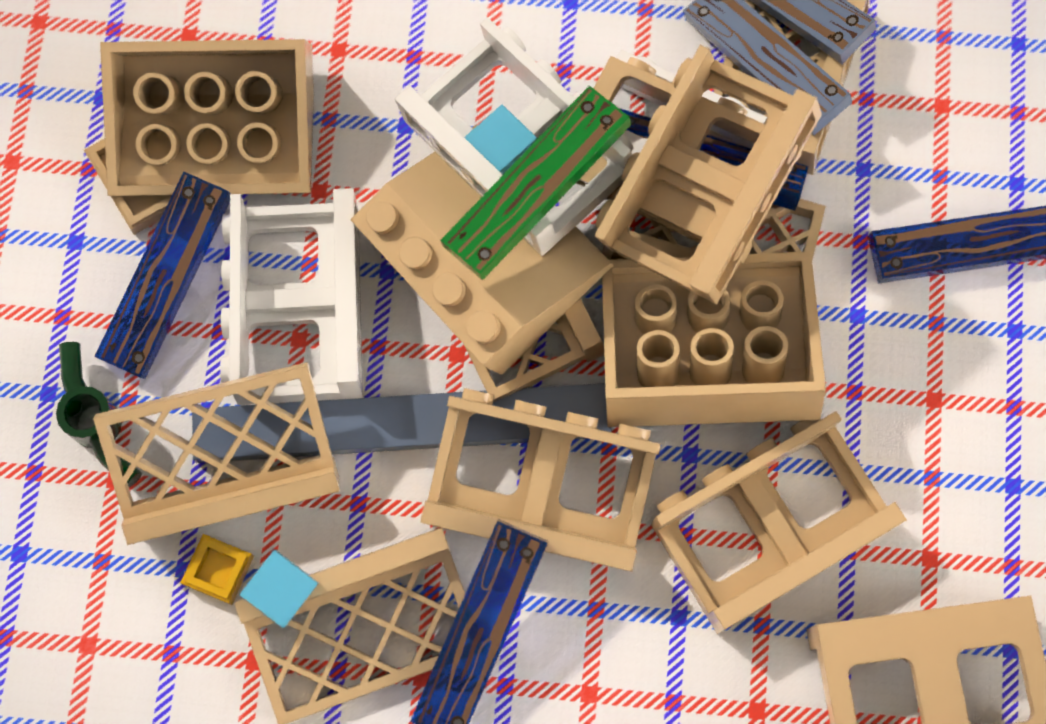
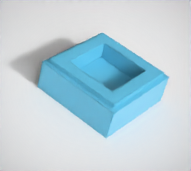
[464,104,538,175]
[239,549,319,629]

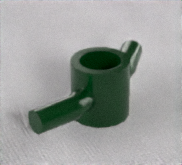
[56,342,142,488]

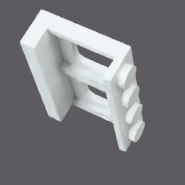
[394,17,633,256]
[220,188,363,405]

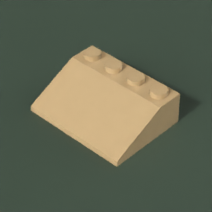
[100,39,314,196]
[350,124,614,375]
[602,252,826,427]

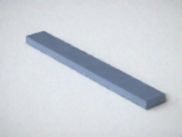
[192,383,612,463]

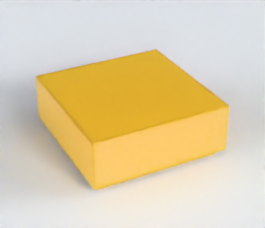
[180,534,254,605]

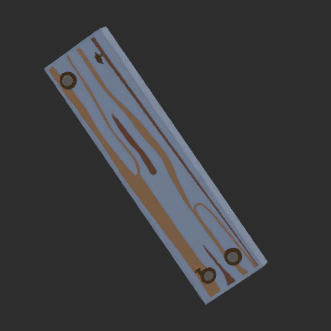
[683,0,852,136]
[750,0,876,64]

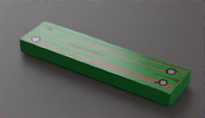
[440,85,631,281]

